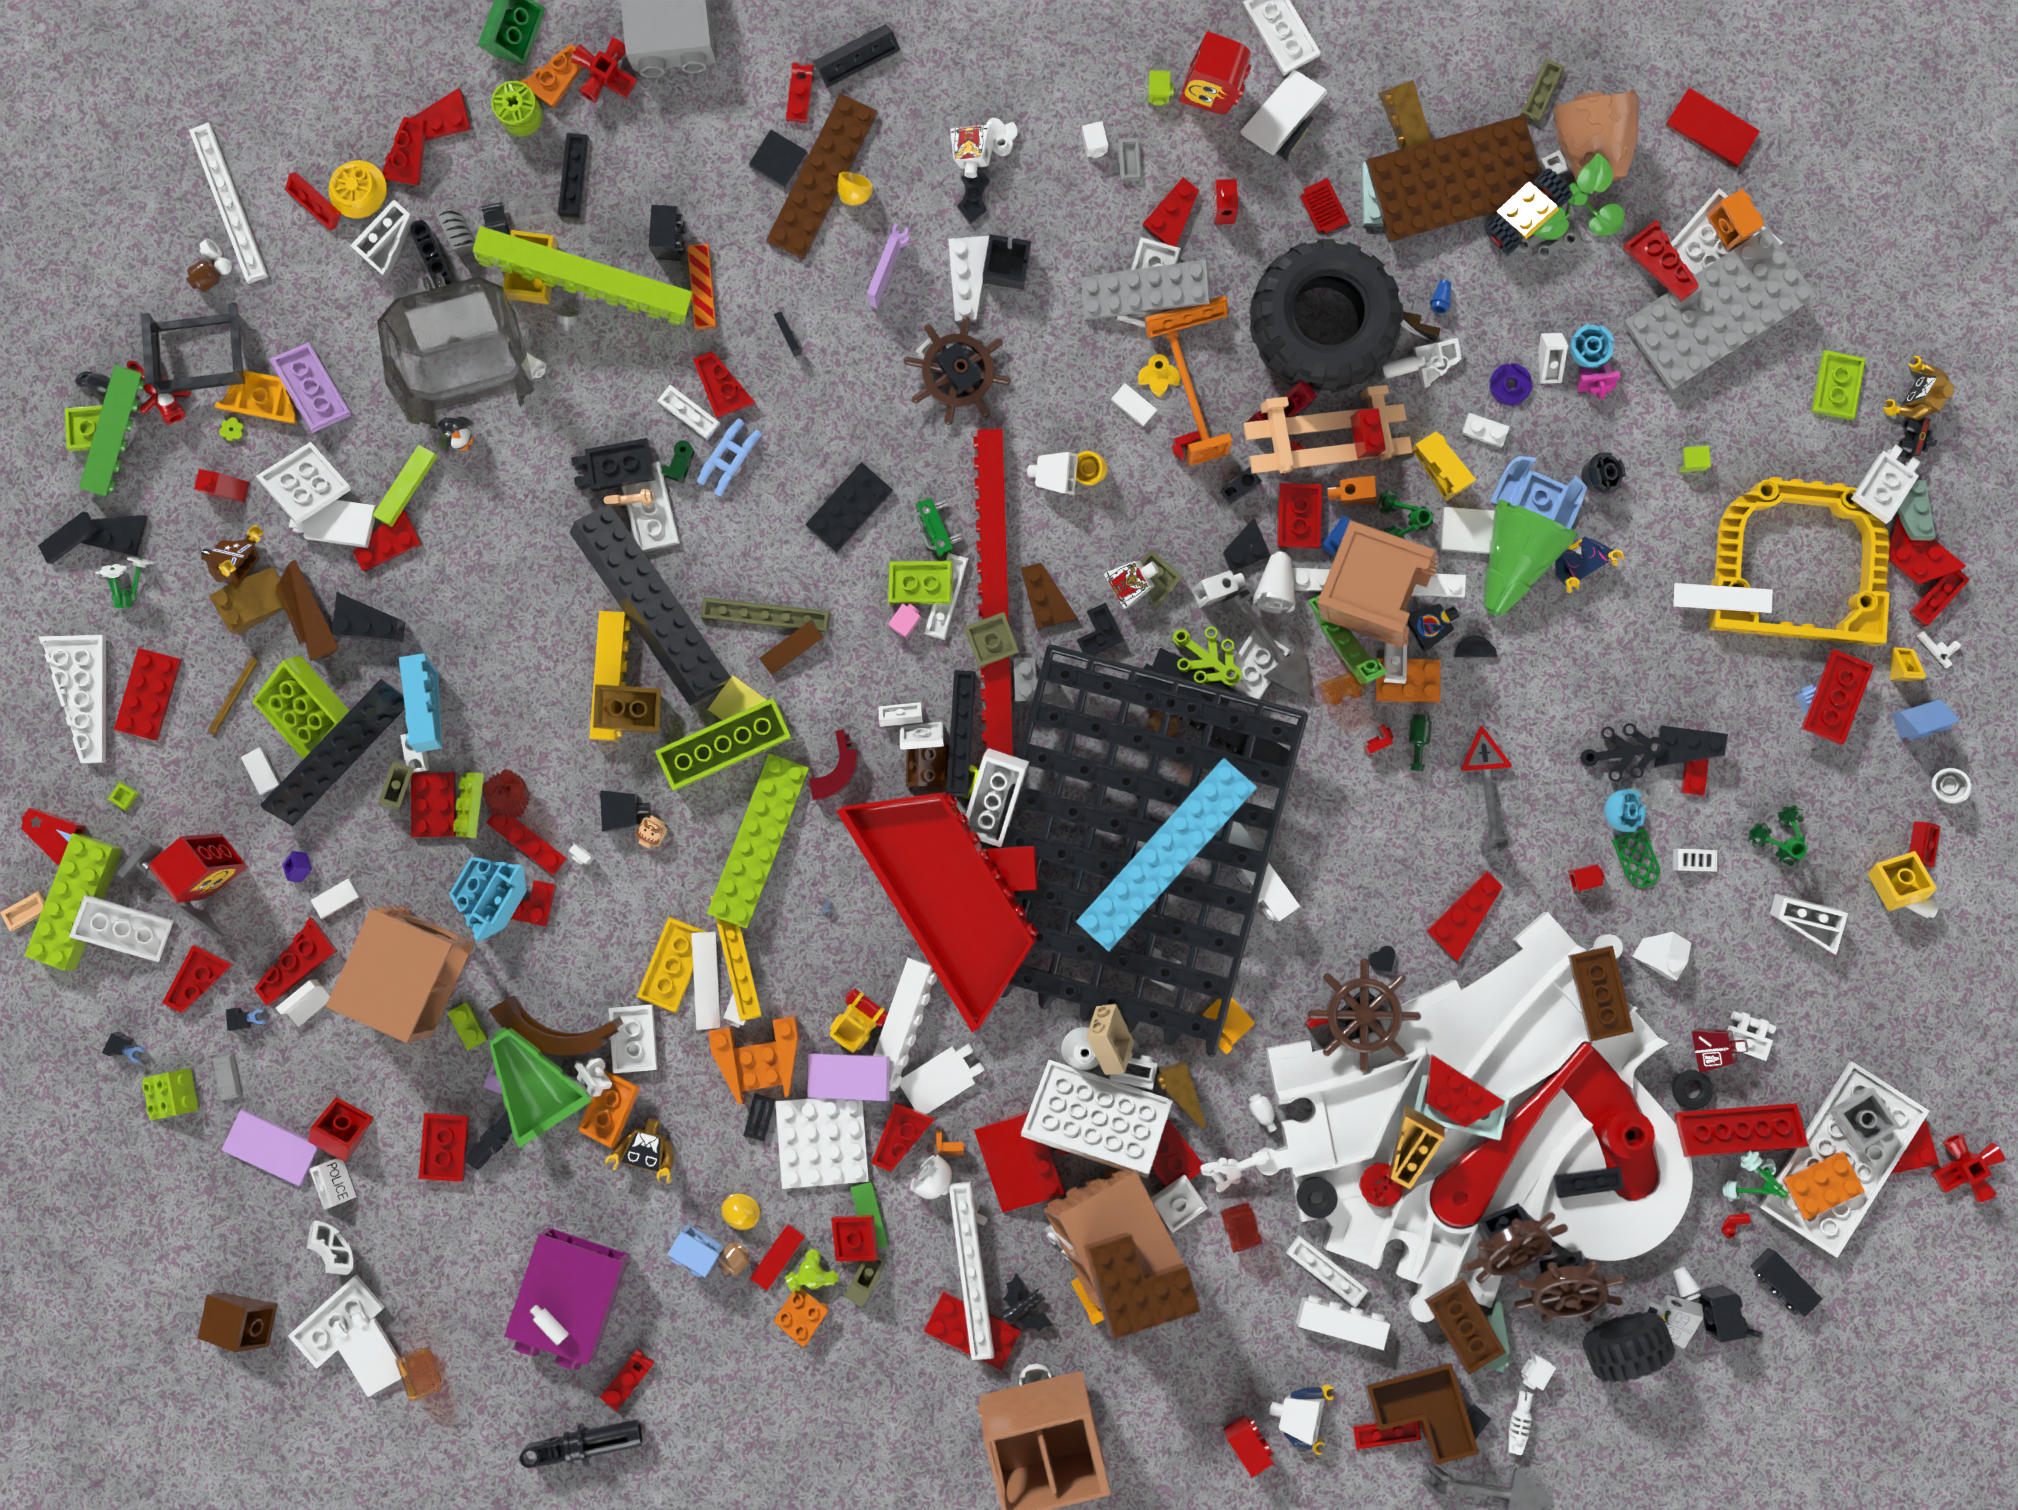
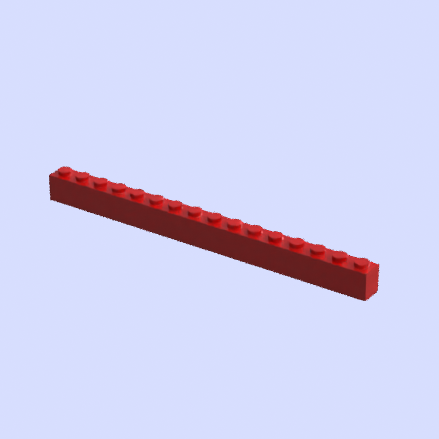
[973,429,1013,756]

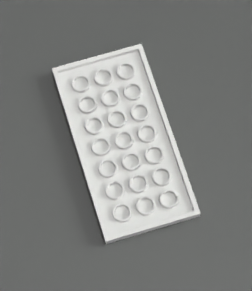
[1758,1062,1929,1258]

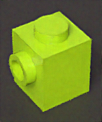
[1148,70,1174,106]

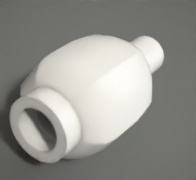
[1248,1093,1277,1133]

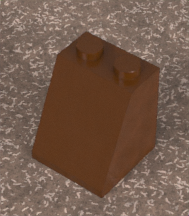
[197,1293,278,1352]

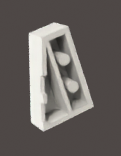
[1770,894,1848,955]

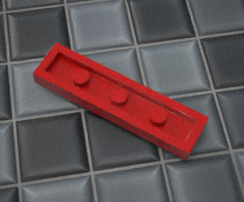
[486,806,568,875]

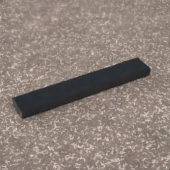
[946,670,976,796]

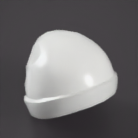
[1931,768,1972,803]

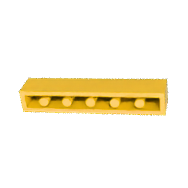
[589,611,632,742]

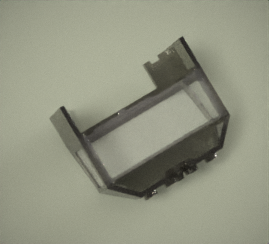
[377,274,534,430]

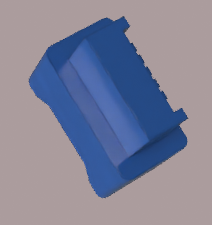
[1320,516,1350,558]

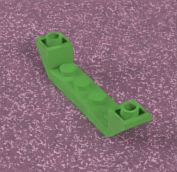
[1308,595,1387,684]

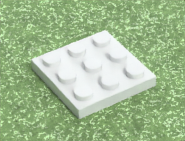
[256,442,351,525]

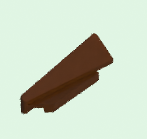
[276,560,339,661]

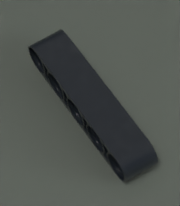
[410,220,468,319]

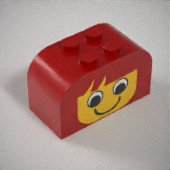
[1178,31,1252,115]
[149,833,248,903]

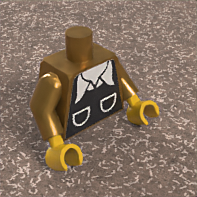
[1883,356,1954,420]
[605,1118,674,1183]

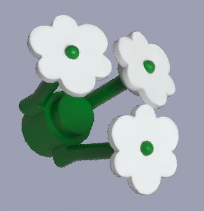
[95,557,153,608]

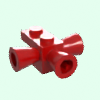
[571,37,637,103]
[1931,1134,2005,1202]

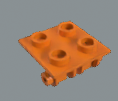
[773,1287,829,1348]

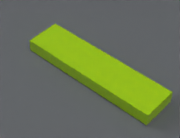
[373,445,438,527]

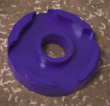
[1489,363,1532,406]

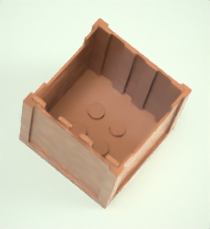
[1317,520,1438,649]

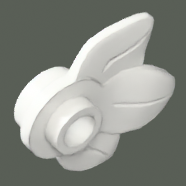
[987,118,1018,156]

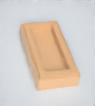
[0,891,46,931]

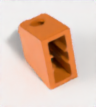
[1327,475,1376,506]

